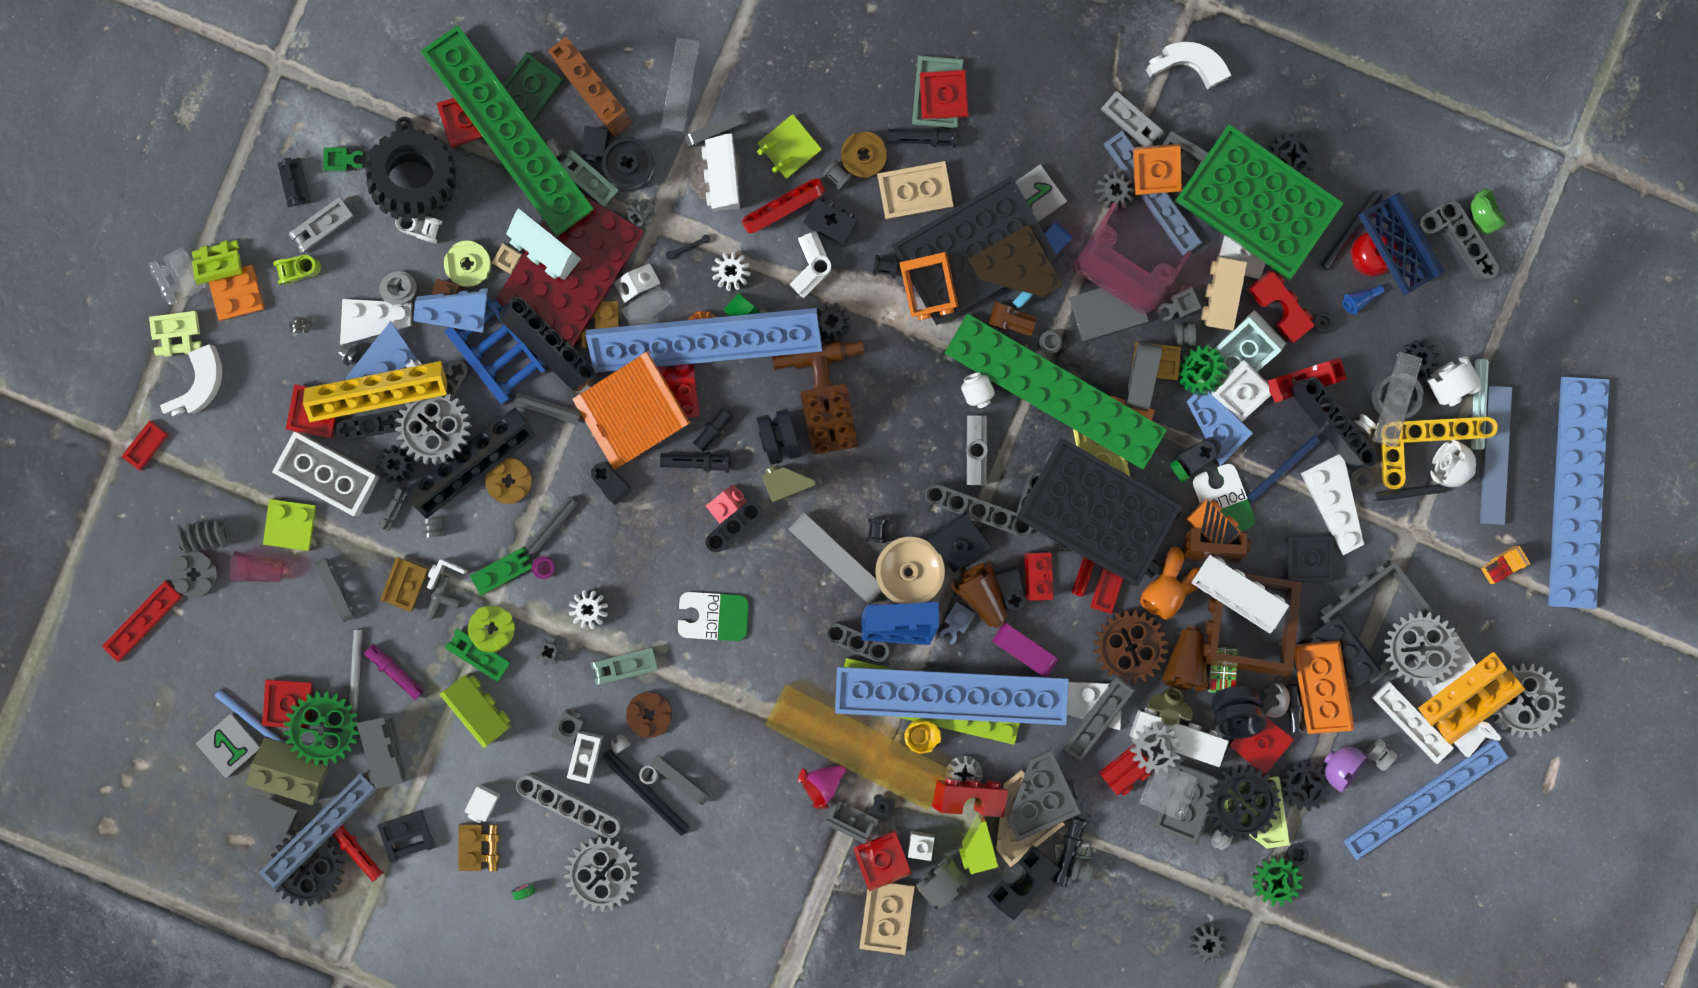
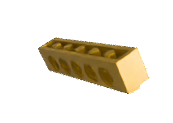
[303,361,447,422]

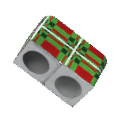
[1207,647,1237,693]

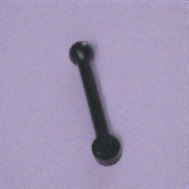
[666,235,710,260]

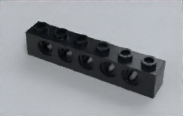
[405,407,537,519]

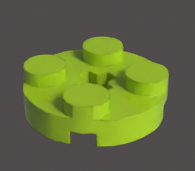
[468,606,515,653]

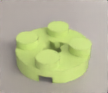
[444,241,491,287]

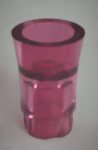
[230,551,284,583]

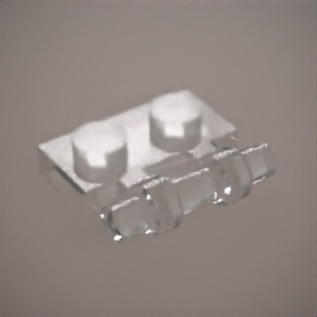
[148,247,205,306]

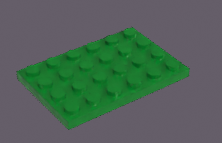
[1175,124,1343,280]

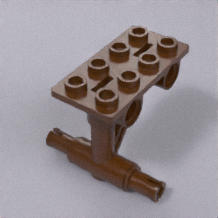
[772,340,865,455]

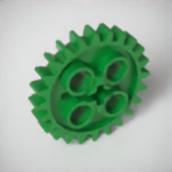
[283,691,359,766]

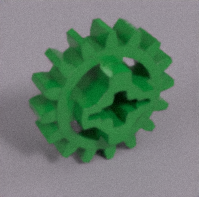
[1178,345,1227,396]
[1252,855,1303,906]

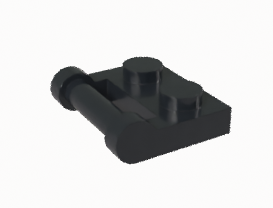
[377,809,435,863]

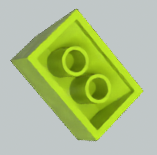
[439,674,512,748]
[959,813,998,874]

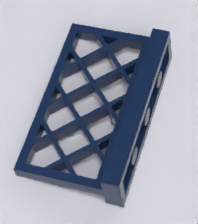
[1358,192,1445,296]

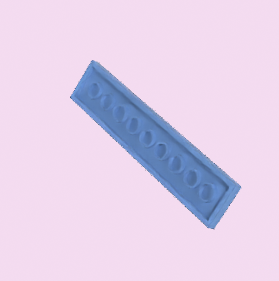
[586,308,822,373]
[1548,377,1609,609]
[835,666,1069,725]

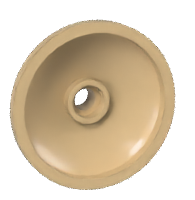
[876,537,945,604]

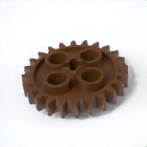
[1093,610,1168,684]

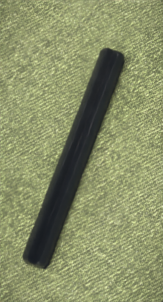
[601,750,690,836]

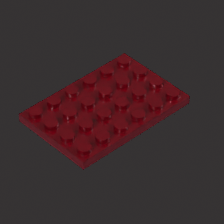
[496,195,645,348]

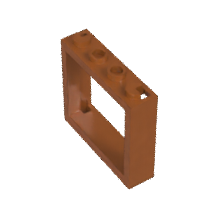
[548,36,633,137]

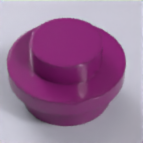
[532,556,555,579]

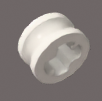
[1353,414,1377,436]

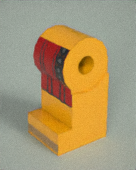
[1481,546,1530,584]

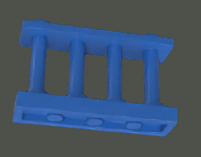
[444,298,547,405]

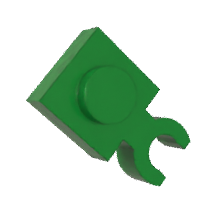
[323,147,365,172]

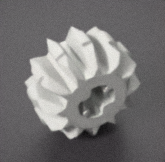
[712,252,751,291]
[569,590,608,629]

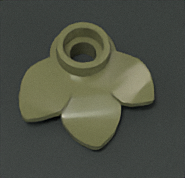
[1148,687,1193,726]

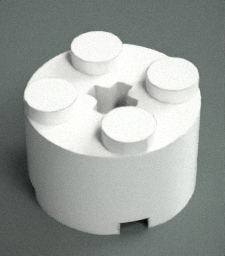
[1426,357,1482,406]

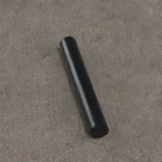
[1376,484,1446,502]

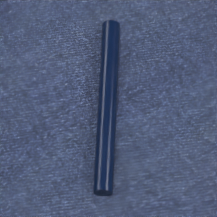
[1247,435,1321,503]

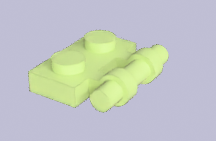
[149,311,202,357]

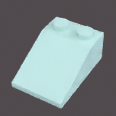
[1208,310,1286,381]

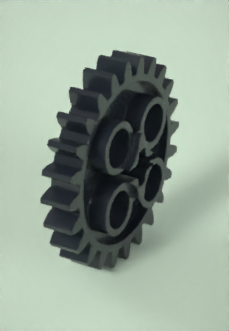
[1206,764,1281,841]
[271,833,345,906]

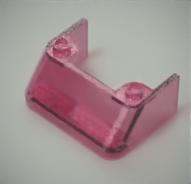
[1075,202,1191,313]

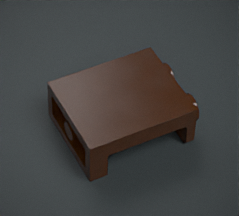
[1184,528,1251,564]

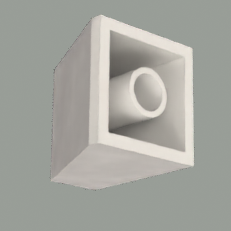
[1414,632,1476,700]

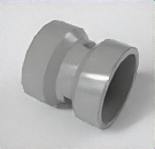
[1365,739,1398,771]

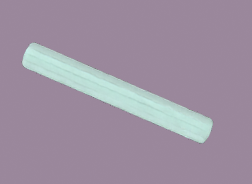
[1471,359,1489,450]

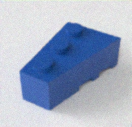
[862,602,939,645]

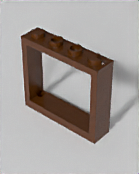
[1203,573,1302,677]

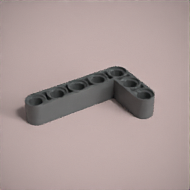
[925,472,1040,537]

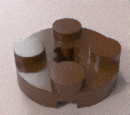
[626,691,672,738]

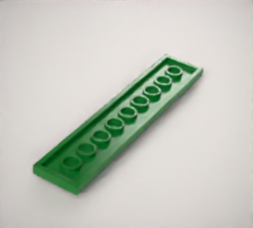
[420,25,594,237]
[944,313,1167,470]

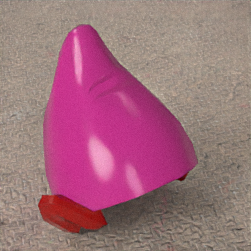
[797,766,846,809]

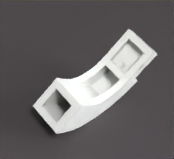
[1146,42,1231,90]
[160,344,222,417]

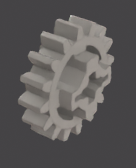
[1130,723,1182,775]

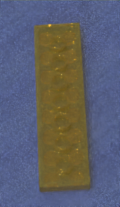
[765,684,949,810]

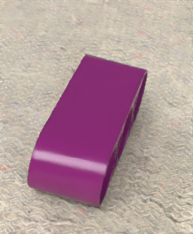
[992,623,1059,677]

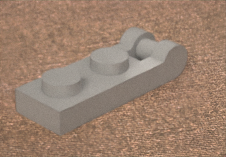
[1101,91,1164,147]
[288,197,355,254]

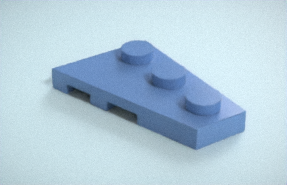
[414,288,488,333]
[346,320,417,380]
[1187,390,1253,466]

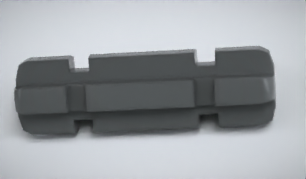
[378,487,408,531]

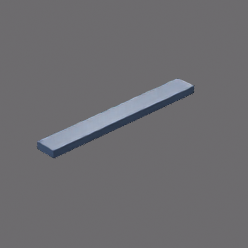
[1343,739,1509,860]

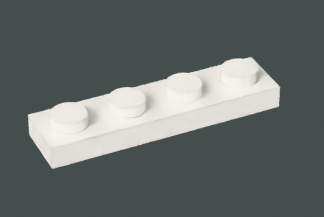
[1371,682,1454,764]

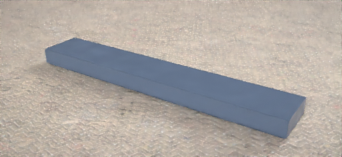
[1103,130,1203,256]
[1480,386,1512,525]
[259,773,378,890]

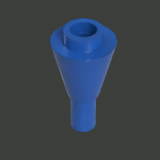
[1342,285,1384,315]

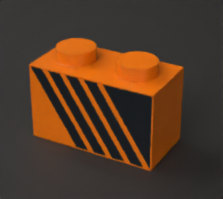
[1185,499,1240,544]

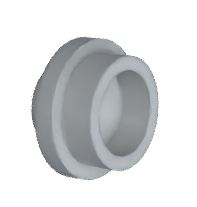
[1211,830,1233,850]

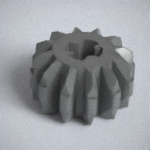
[1095,171,1135,211]
[1188,924,1228,964]

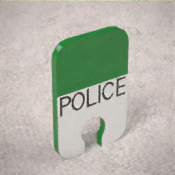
[1192,464,1255,532]
[678,592,748,641]

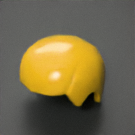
[904,719,941,754]

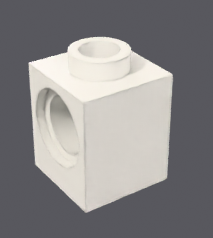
[464,784,501,823]
[907,831,935,861]

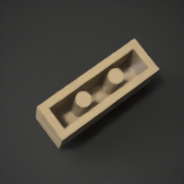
[1201,256,1247,331]

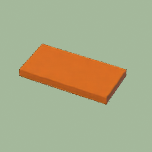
[1294,641,1355,734]

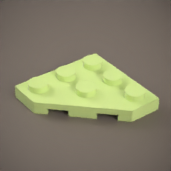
[1224,776,1290,849]

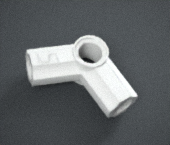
[790,231,831,299]

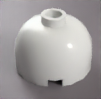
[1431,440,1476,487]

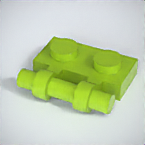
[192,240,242,285]

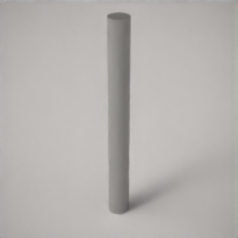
[349,630,363,721]

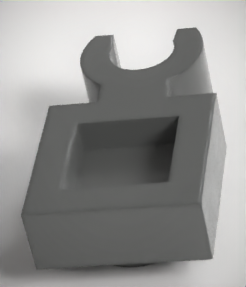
[1157,287,1202,321]

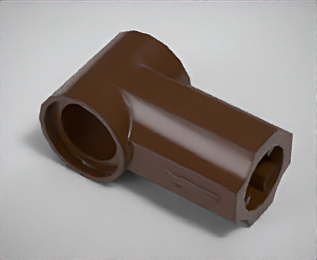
[988,302,1037,336]

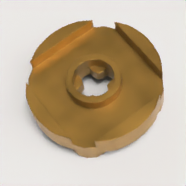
[841,132,886,179]
[485,458,533,504]

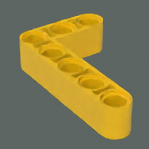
[1380,417,1498,489]

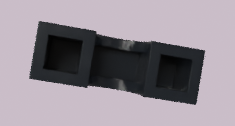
[987,845,1059,920]

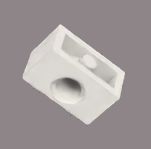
[567,731,603,784]

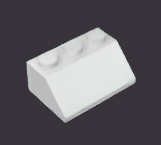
[702,134,740,211]

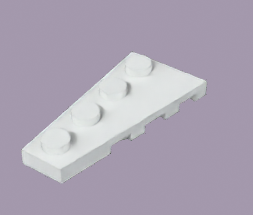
[1300,454,1364,555]
[1067,682,1121,730]

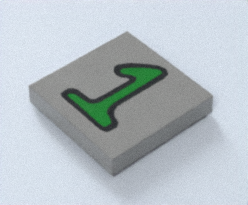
[1016,165,1067,222]
[196,713,260,778]

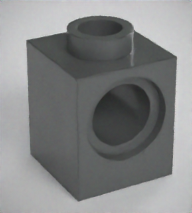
[551,709,586,747]

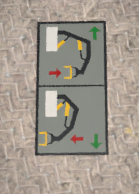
[1054,842,1091,862]

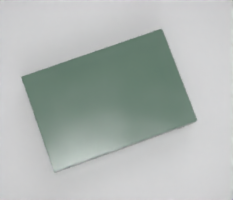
[912,56,964,129]

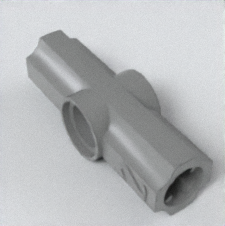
[966,416,988,485]

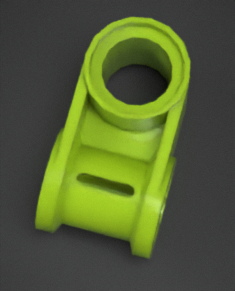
[273,255,321,285]

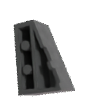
[356,714,407,789]

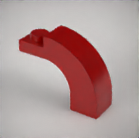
[1268,358,1347,403]

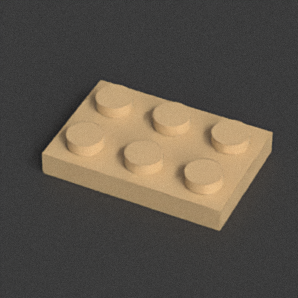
[877,161,954,220]
[859,882,915,955]

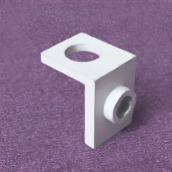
[614,264,660,303]
[427,559,468,589]
[1454,722,1501,757]

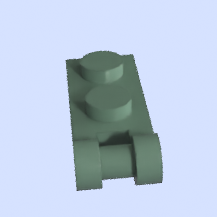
[559,150,619,207]
[591,647,658,685]

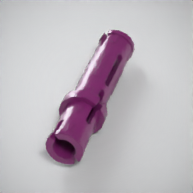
[363,643,425,700]

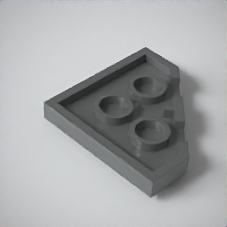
[1008,749,1081,842]

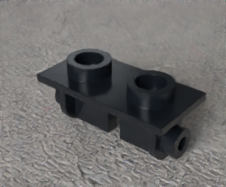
[278,158,311,208]

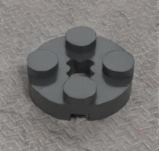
[171,551,219,597]

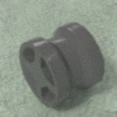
[1174,323,1196,347]
[420,517,446,538]
[1070,857,1094,884]

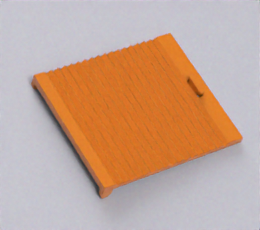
[572,351,691,470]

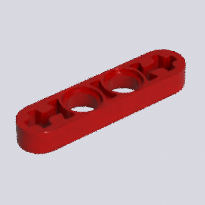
[741,178,825,233]

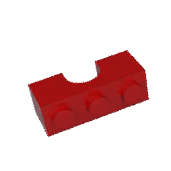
[1246,271,1315,343]
[932,777,1008,817]

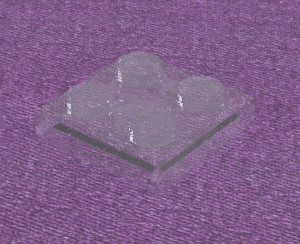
[1139,761,1199,821]

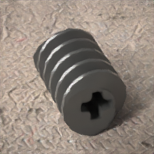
[177,519,229,553]

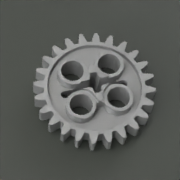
[395,393,472,465]
[1384,611,1461,687]
[1492,663,1565,738]
[564,836,639,912]

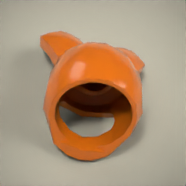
[1140,547,1201,620]

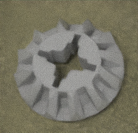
[380,271,417,306]
[946,756,983,782]

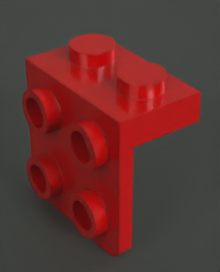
[657,364,700,418]

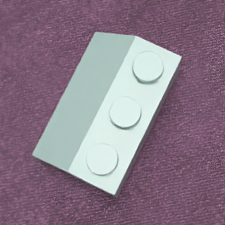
[506,209,581,280]

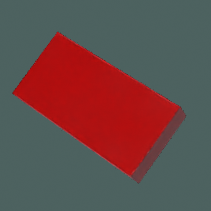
[121,420,170,471]
[1090,568,1123,614]

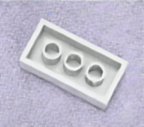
[272,431,380,516]

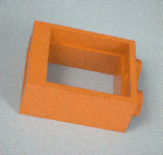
[899,252,959,321]

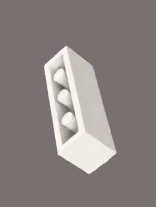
[1191,555,1289,633]
[1129,708,1228,767]

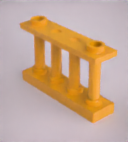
[1418,652,1526,745]

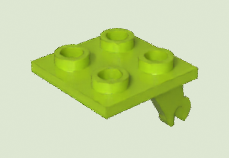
[757,114,822,179]

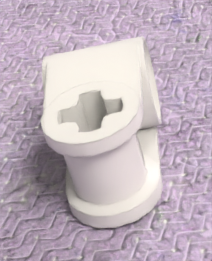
[395,216,443,243]

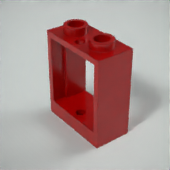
[1024,552,1053,601]

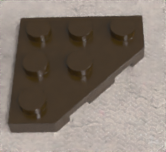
[968,225,1063,297]

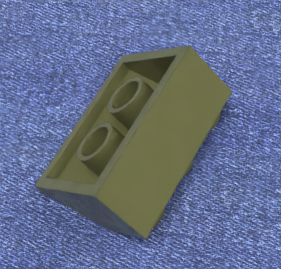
[762,465,816,502]
[246,737,331,805]

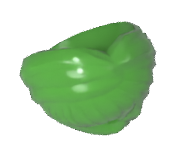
[1471,188,1506,235]

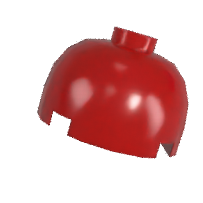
[1350,232,1398,277]

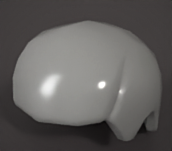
[1263,683,1290,718]

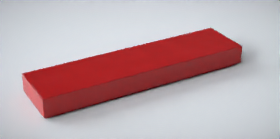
[101,580,184,662]

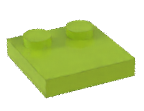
[263,499,317,551]

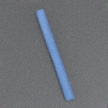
[215,689,286,743]

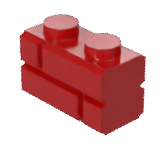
[1098,744,1152,796]

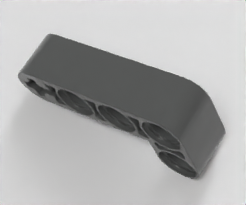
[1417,200,1499,281]

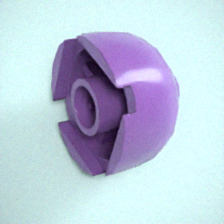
[1324,746,1369,793]

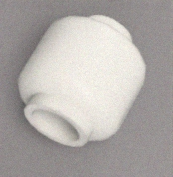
[961,372,995,408]

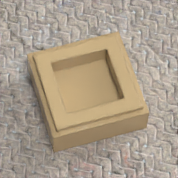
[492,244,523,274]

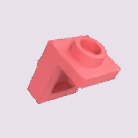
[706,485,747,524]

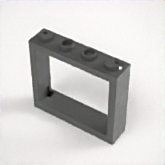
[1317,561,1442,684]

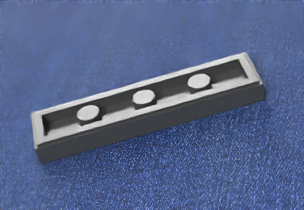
[1062,675,1136,762]

